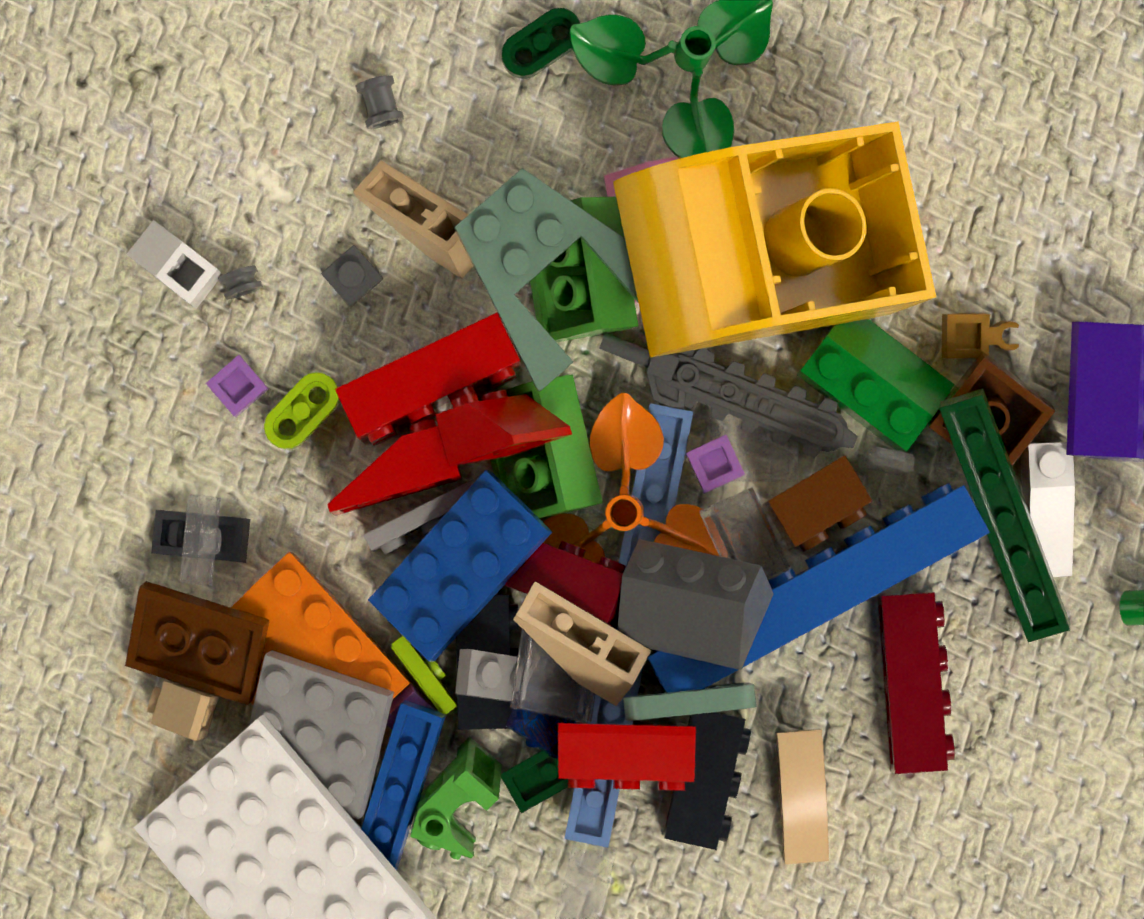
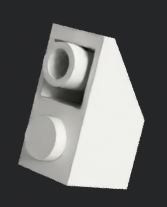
[126,220,223,309]

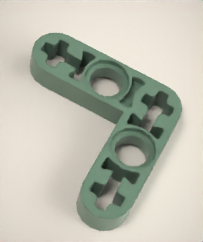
[623,682,757,721]

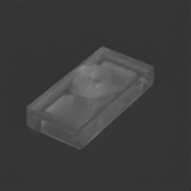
[180,494,222,586]

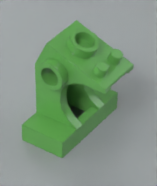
[410,736,502,860]

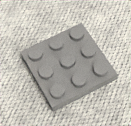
[249,650,394,819]

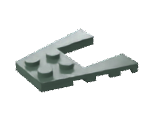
[454,168,638,392]

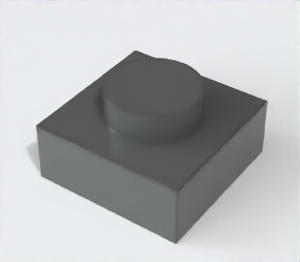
[321,245,383,308]

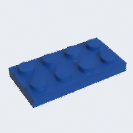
[368,470,552,662]

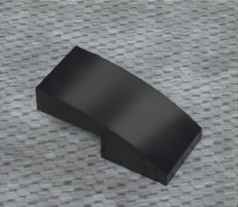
[151,510,251,563]

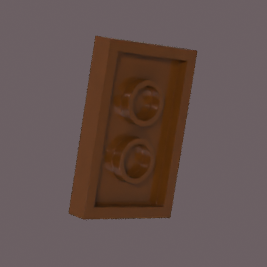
[125,581,269,705]

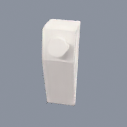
[1020,442,1075,577]

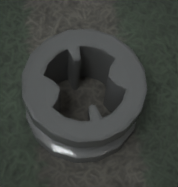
[218,265,263,300]

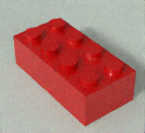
[335,312,521,446]

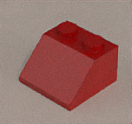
[435,390,572,466]

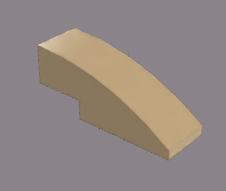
[775,729,829,864]

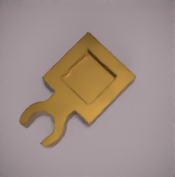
[942,313,1019,359]

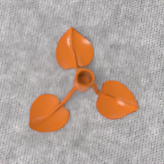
[543,393,730,564]

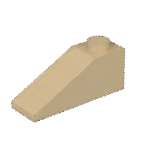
[353,160,473,279]
[513,582,651,706]

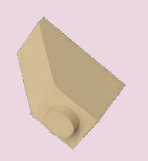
[147,680,220,741]

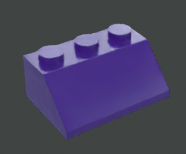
[1066,322,1144,462]

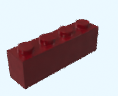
[505,541,626,629]
[877,592,955,774]

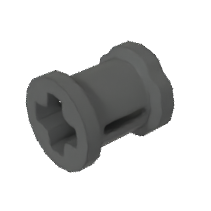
[355,75,404,129]

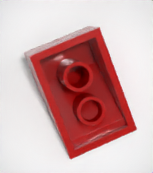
[327,419,463,516]

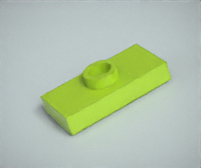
[391,636,457,714]

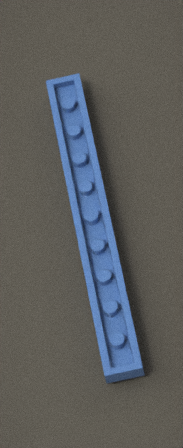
[564,403,693,848]

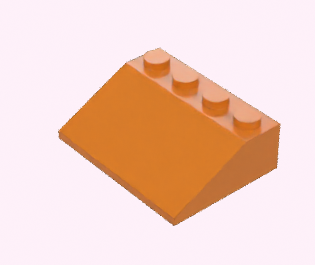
[231,552,412,705]

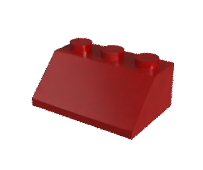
[558,723,696,791]

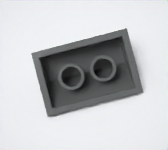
[618,539,774,670]

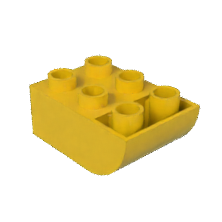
[613,121,936,358]

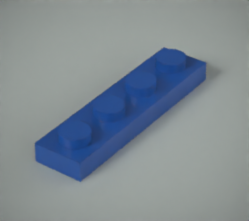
[361,700,446,871]

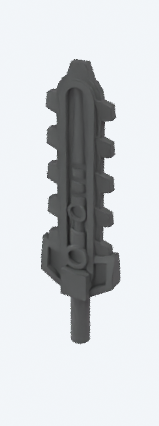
[599,333,858,459]

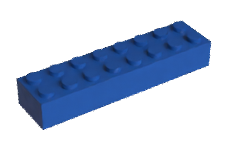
[647,483,990,693]

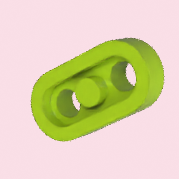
[264,372,339,450]

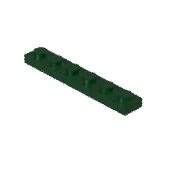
[939,388,1070,643]

